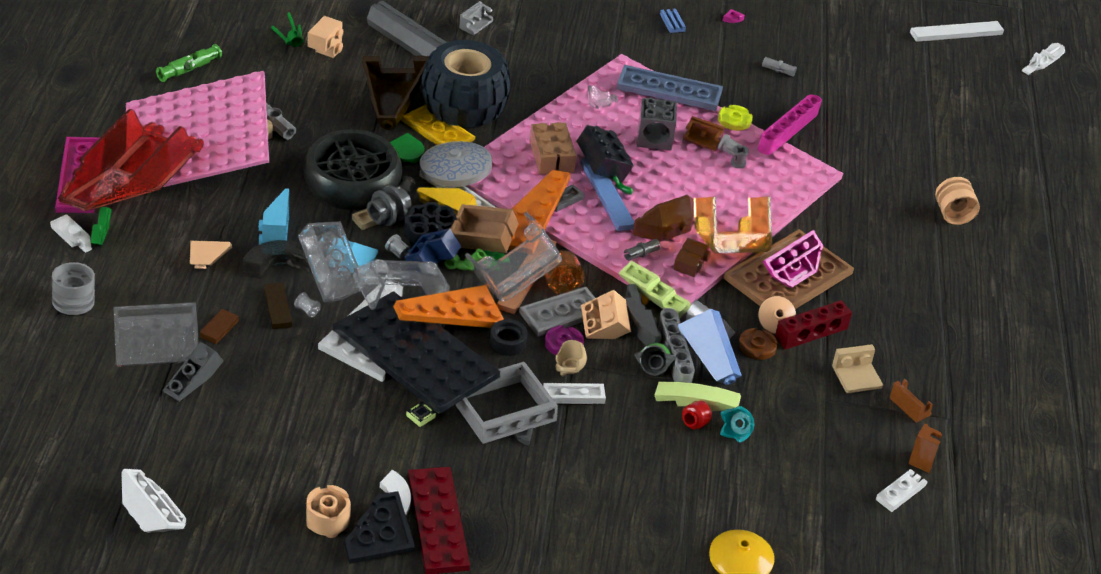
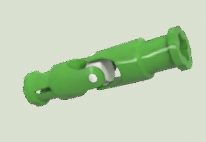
[156,44,222,82]

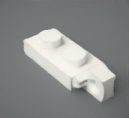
[50,214,92,253]

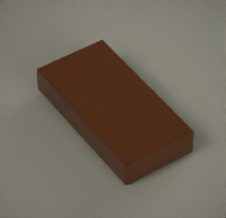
[199,309,239,344]

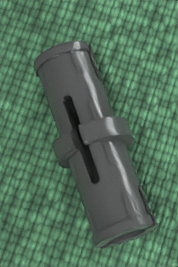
[624,239,661,261]

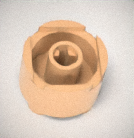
[306,485,351,538]

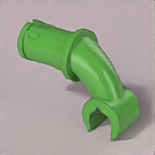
[445,249,486,271]

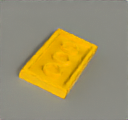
[401,104,475,145]

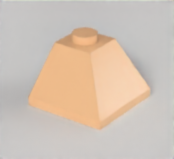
[190,241,232,269]

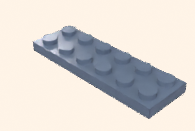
[616,65,723,111]

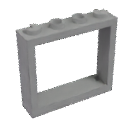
[455,362,558,444]

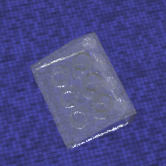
[114,302,198,366]

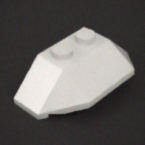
[122,469,186,533]

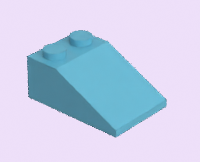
[259,189,289,254]

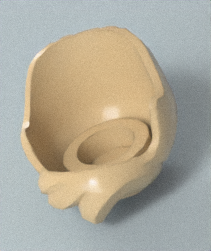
[556,340,587,377]

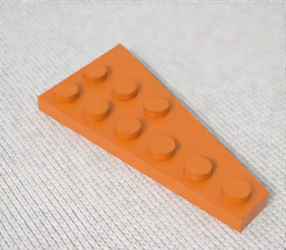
[508,170,570,255]

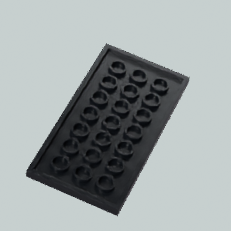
[333,291,500,414]

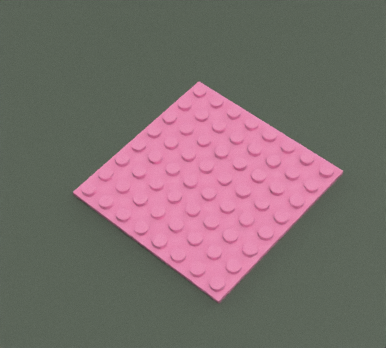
[123,71,269,195]

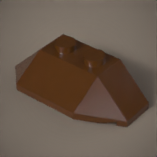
[633,195,698,242]

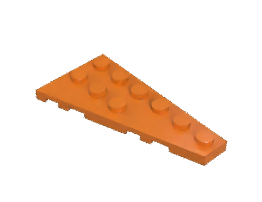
[393,285,504,328]

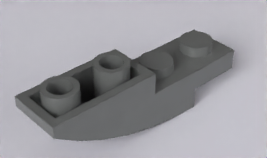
[624,284,661,346]

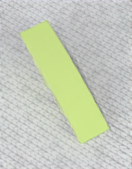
[619,260,691,319]
[655,382,741,411]

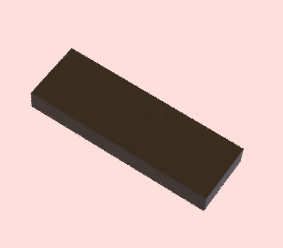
[264,282,292,329]

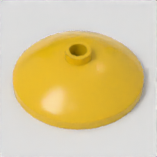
[709,530,774,574]

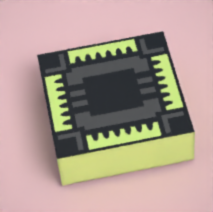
[406,401,436,427]

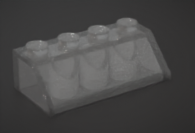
[298,222,366,302]

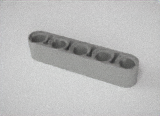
[658,308,695,383]

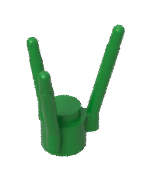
[271,12,304,47]

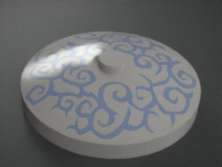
[420,141,492,187]

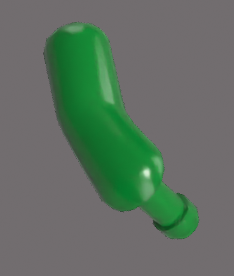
[613,176,633,195]

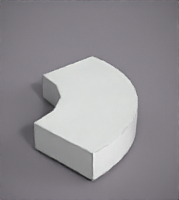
[380,470,411,515]

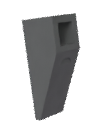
[163,342,223,402]

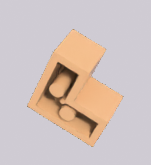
[308,16,343,58]

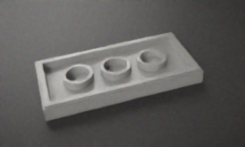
[519,287,595,337]

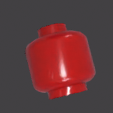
[682,400,712,430]

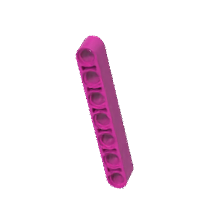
[758,95,822,155]

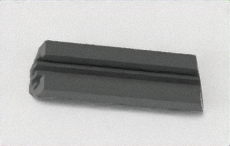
[367,1,447,56]

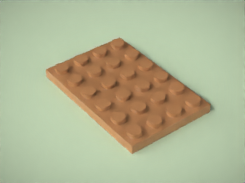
[723,229,854,317]

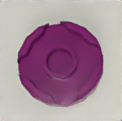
[545,326,584,355]

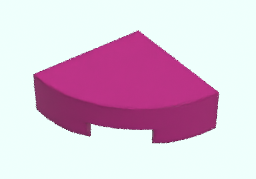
[723,9,745,23]

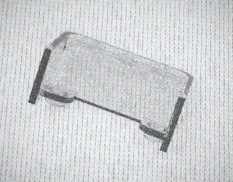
[465,212,562,301]
[353,259,450,310]

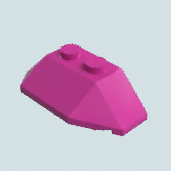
[762,230,823,288]

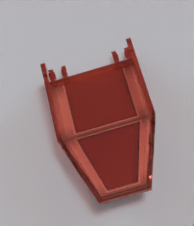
[58,109,204,212]

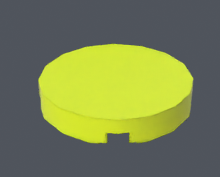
[718,105,753,131]

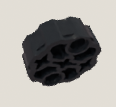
[404,202,457,246]

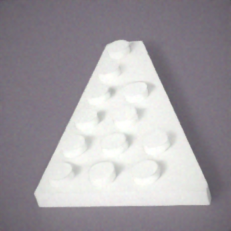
[318,279,403,382]

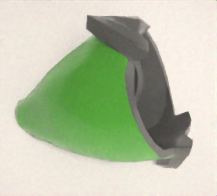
[634,343,676,376]

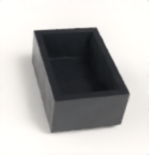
[577,125,634,182]

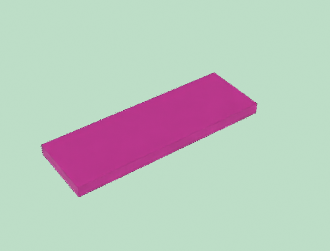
[55,137,104,213]

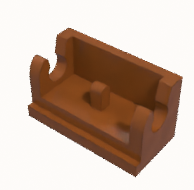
[683,116,725,151]
[890,379,933,423]
[908,424,942,473]

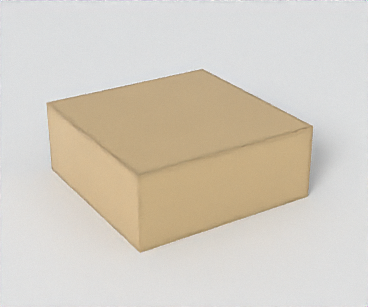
[352,209,377,230]

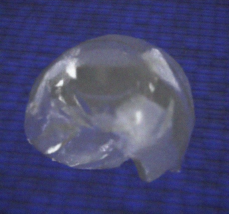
[587,86,618,109]

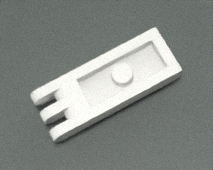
[876,469,927,512]

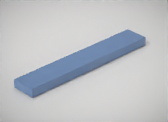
[580,158,634,231]

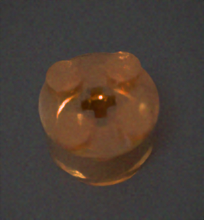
[542,251,585,295]

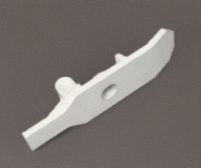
[1022,43,1065,75]

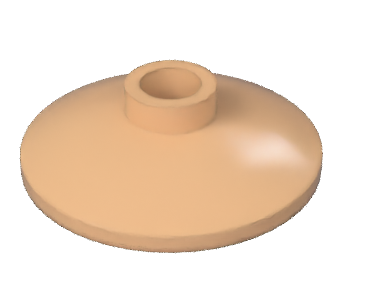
[758,296,796,334]

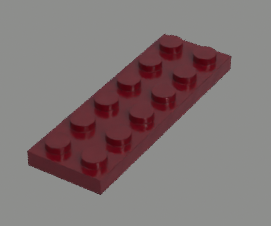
[408,467,470,574]

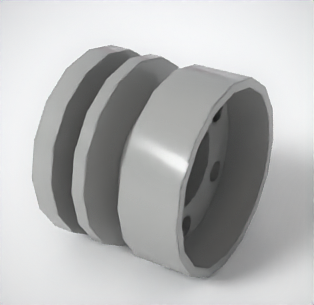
[52,262,95,315]

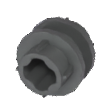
[367,185,411,226]

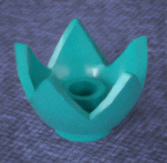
[720,406,755,442]

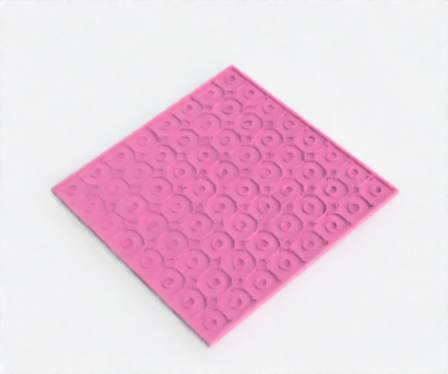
[466,54,843,305]

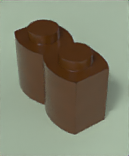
[673,238,711,277]

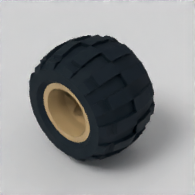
[421,40,511,127]

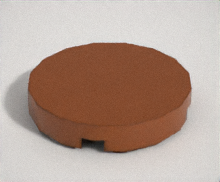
[738,328,777,360]

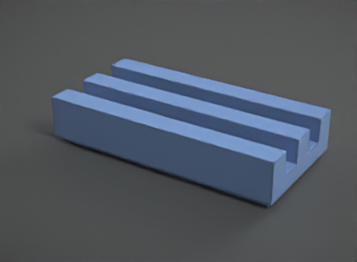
[660,9,686,33]

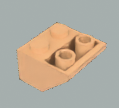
[581,290,631,339]

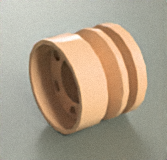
[935,177,980,225]

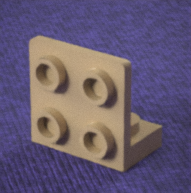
[832,344,883,393]

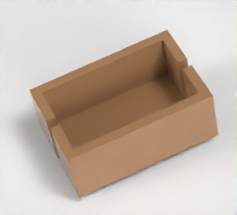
[529,122,576,174]
[451,204,519,253]

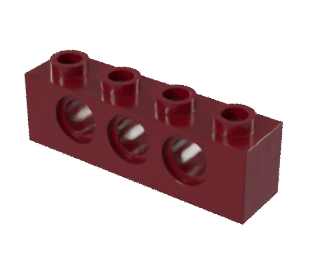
[775,300,852,350]

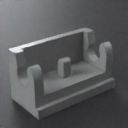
[459,1,493,35]

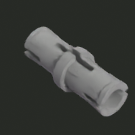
[762,57,797,77]

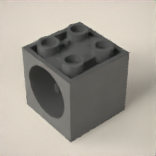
[637,98,677,151]

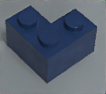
[404,228,461,275]

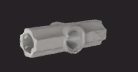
[266,103,296,140]

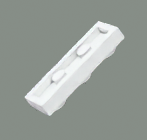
[543,383,606,404]

